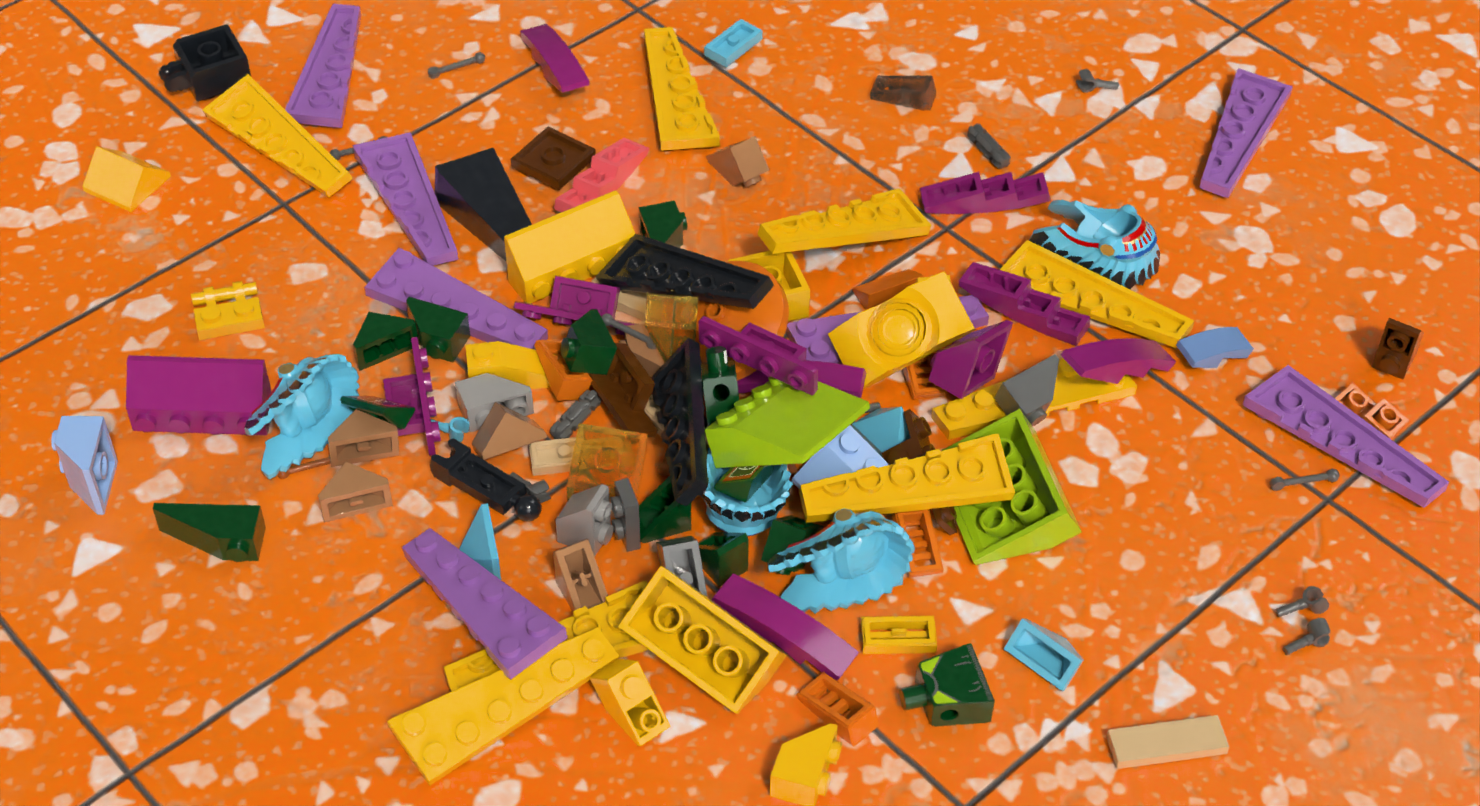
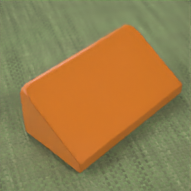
[852,269,924,310]

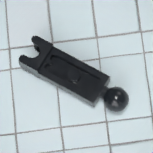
[430,439,542,521]

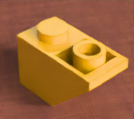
[589,658,671,746]
[770,723,842,806]

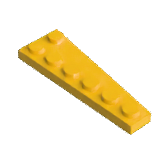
[644,27,720,151]
[202,74,353,197]
[757,189,932,254]
[1000,240,1194,348]
[931,358,1137,440]
[799,434,1015,523]
[444,581,649,692]
[387,627,619,786]

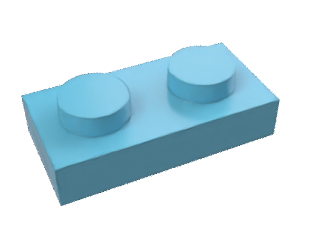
[704,19,763,67]

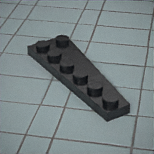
[596,234,774,309]
[651,338,709,507]

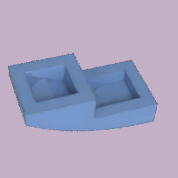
[1176,327,1254,368]

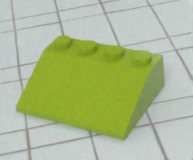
[705,376,870,468]
[942,409,1082,565]

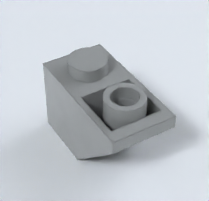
[455,373,534,432]
[556,484,614,556]

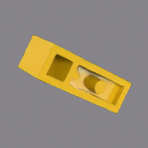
[465,341,559,389]

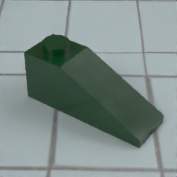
[153,503,266,562]

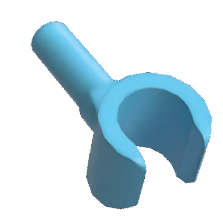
[431,417,469,442]

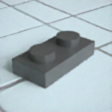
[610,478,641,552]

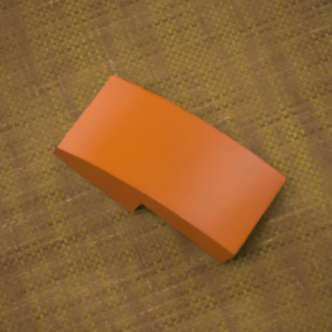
[1335,383,1409,439]

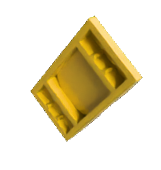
[828,271,975,390]

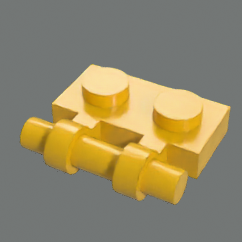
[191,281,265,340]

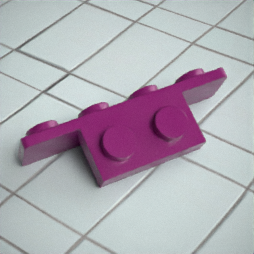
[514,276,637,335]
[699,316,818,395]
[383,337,441,456]

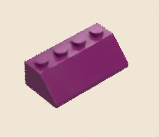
[126,355,272,436]

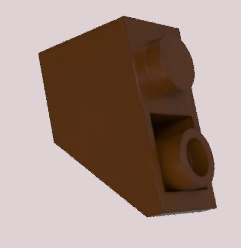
[1372,318,1424,379]

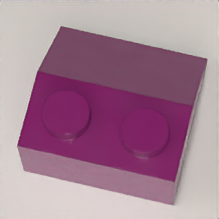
[928,320,1013,399]

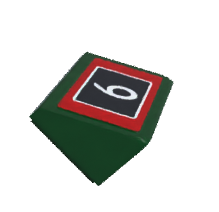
[340,396,415,430]
[714,465,774,502]

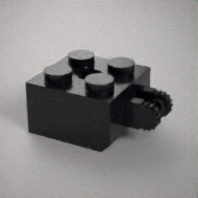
[158,24,251,101]

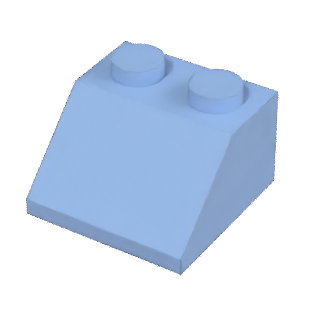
[51,416,118,515]
[791,425,889,522]

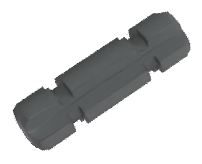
[967,123,1011,169]
[550,390,601,439]

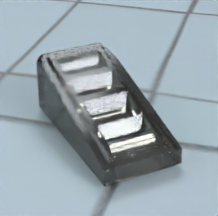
[870,76,936,110]

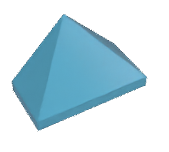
[852,406,911,457]
[459,503,501,580]
[1004,618,1083,691]

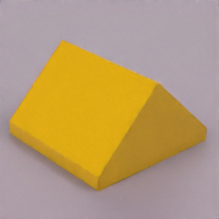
[82,146,171,212]

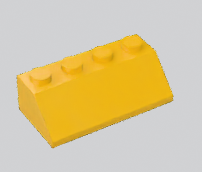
[504,190,635,303]
[618,566,787,714]

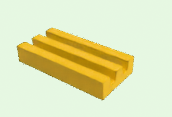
[861,616,937,654]

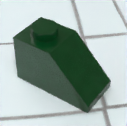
[638,200,687,248]
[406,297,470,362]
[560,309,617,375]
[761,515,824,575]

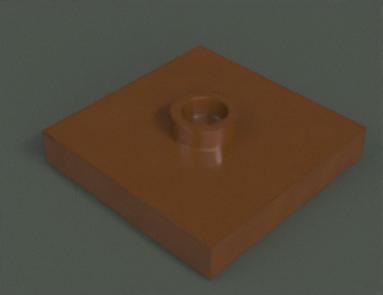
[511,126,596,190]

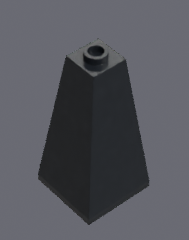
[435,148,532,261]

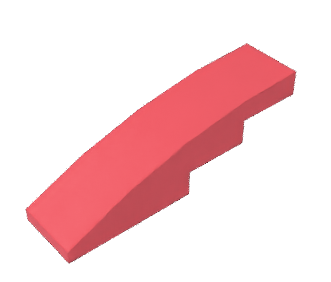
[554,138,649,212]

